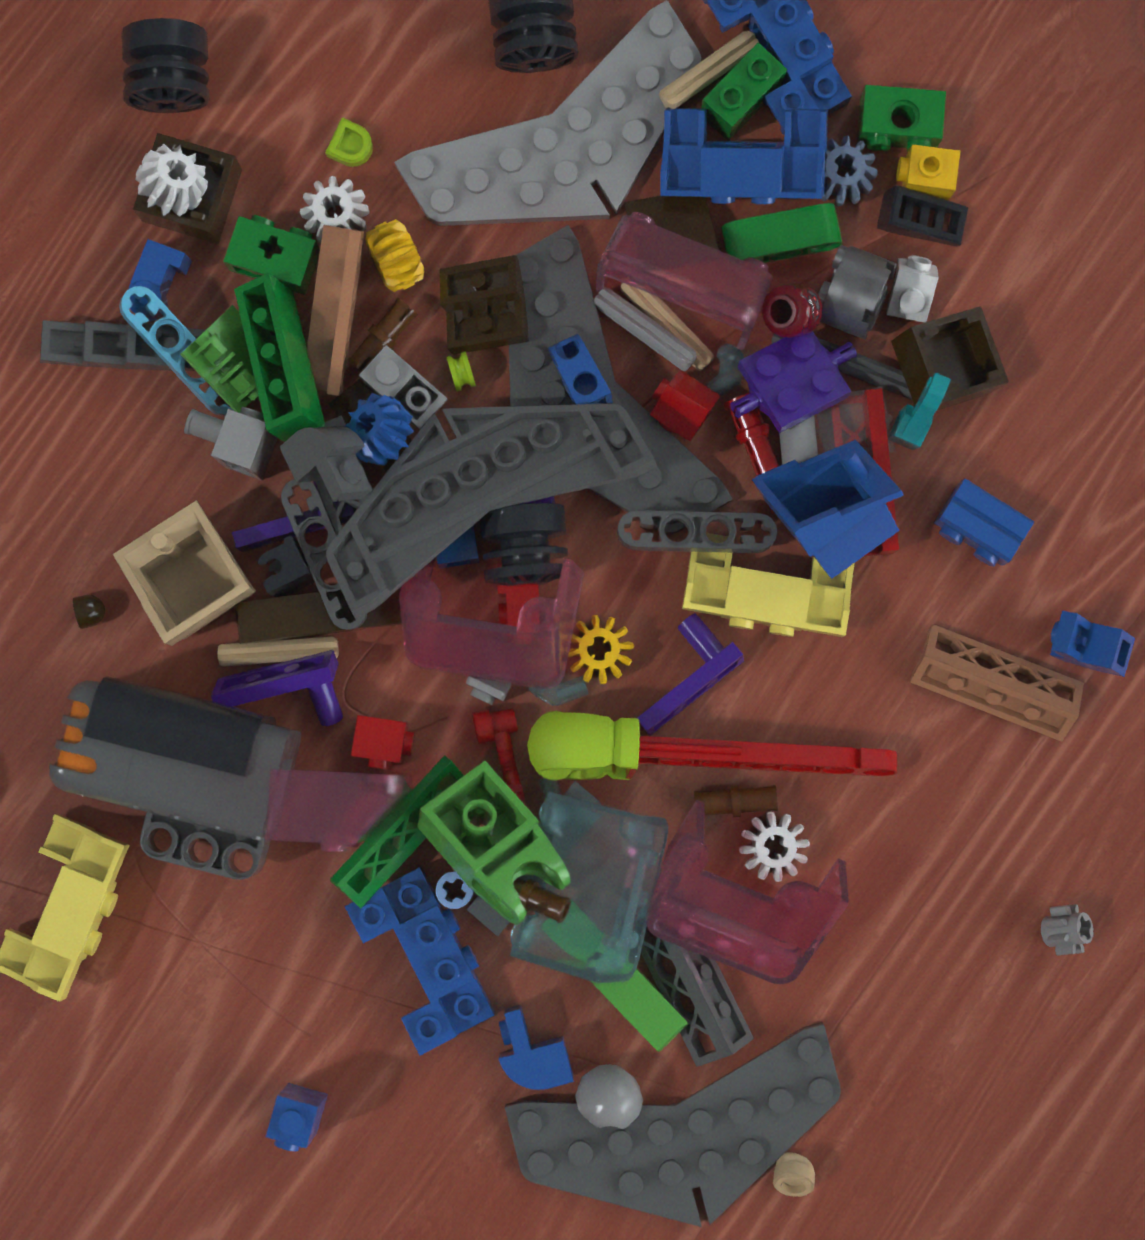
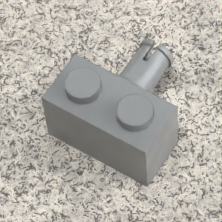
[184,407,278,480]

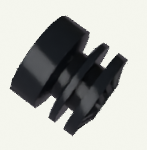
[488,0,579,73]
[121,18,210,113]
[480,503,569,586]

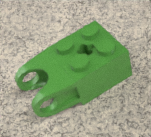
[418,760,571,925]

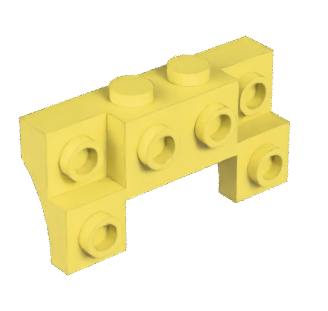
[682,533,855,637]
[0,814,130,1002]

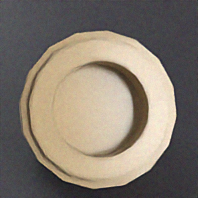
[773,1152,815,1197]

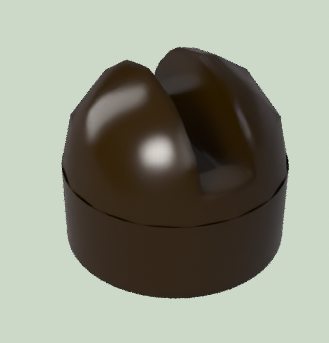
[73,595,105,629]

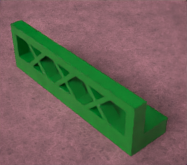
[330,755,464,909]

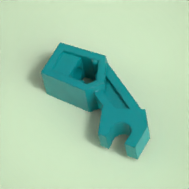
[888,373,951,450]

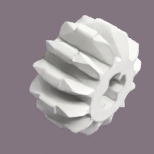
[136,144,208,217]
[300,176,370,243]
[739,811,810,882]

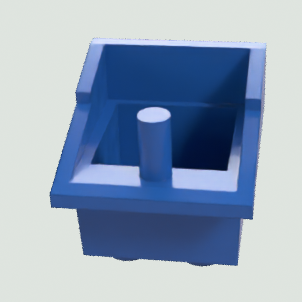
[752,440,904,579]

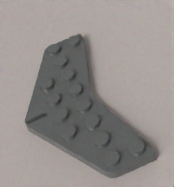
[509,225,732,534]
[326,403,657,618]
[505,1022,841,1227]

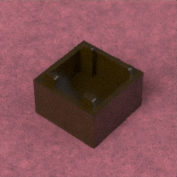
[133,133,242,244]
[891,306,1009,411]

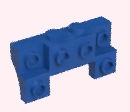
[703,0,852,135]
[660,108,828,204]
[344,867,495,1056]

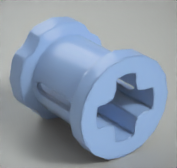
[436,871,474,909]

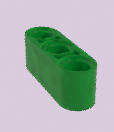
[721,203,843,268]

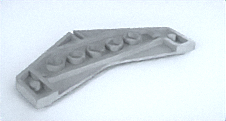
[395,0,701,226]

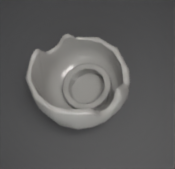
[575,1064,643,1129]

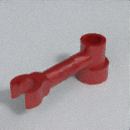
[472,708,527,807]

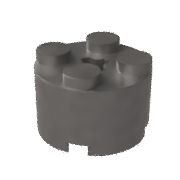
[818,245,897,340]

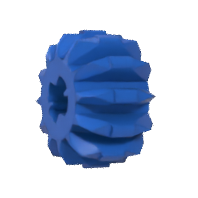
[344,393,414,466]

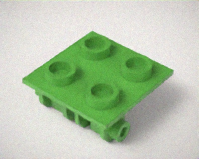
[180,305,259,413]

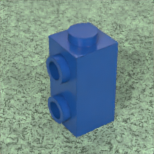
[265,1083,328,1152]

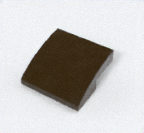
[624,195,720,278]
[440,255,529,355]

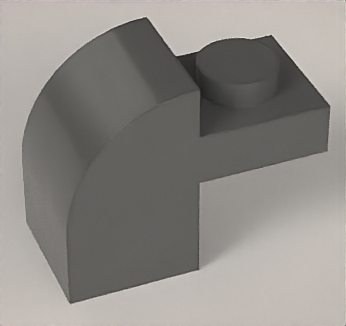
[280,426,372,502]

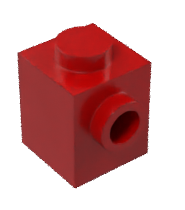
[650,369,721,441]
[351,715,415,770]

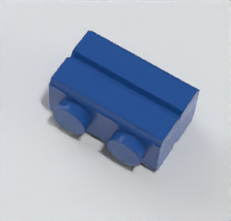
[934,478,1034,567]

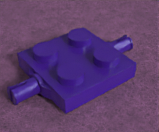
[730,331,857,433]

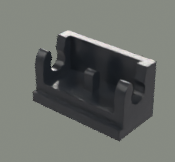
[258,535,315,597]

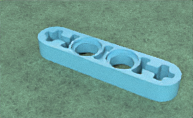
[119,286,234,416]

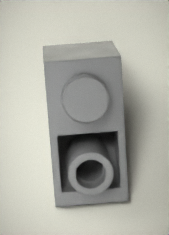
[359,345,448,430]

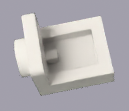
[887,255,939,323]

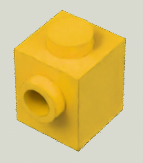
[896,144,960,201]

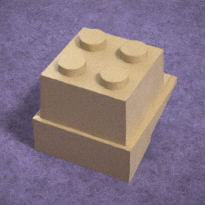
[113,500,256,646]

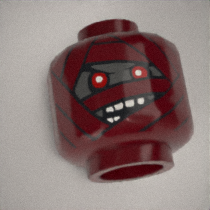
[762,283,823,338]

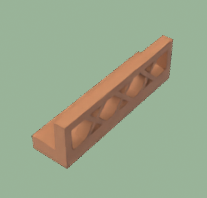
[307,225,365,396]
[910,624,1084,742]

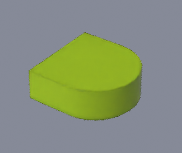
[325,117,373,167]

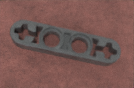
[281,479,367,630]
[617,510,778,553]

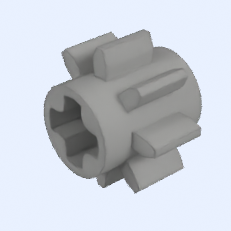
[1041,904,1093,956]

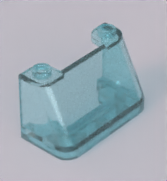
[510,791,668,983]

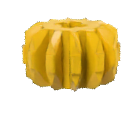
[365,219,424,292]
[565,615,634,684]

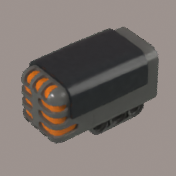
[49,676,301,880]

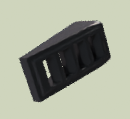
[877,185,968,247]

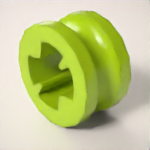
[446,351,476,392]

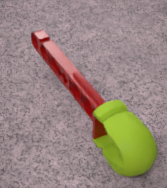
[527,710,897,781]

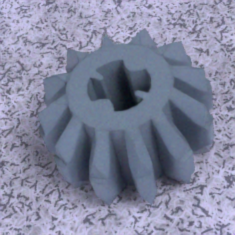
[822,135,878,207]

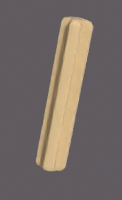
[659,31,759,109]
[621,273,714,371]
[217,637,339,666]

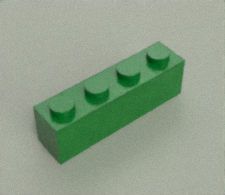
[234,272,326,442]

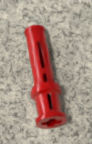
[722,393,780,515]

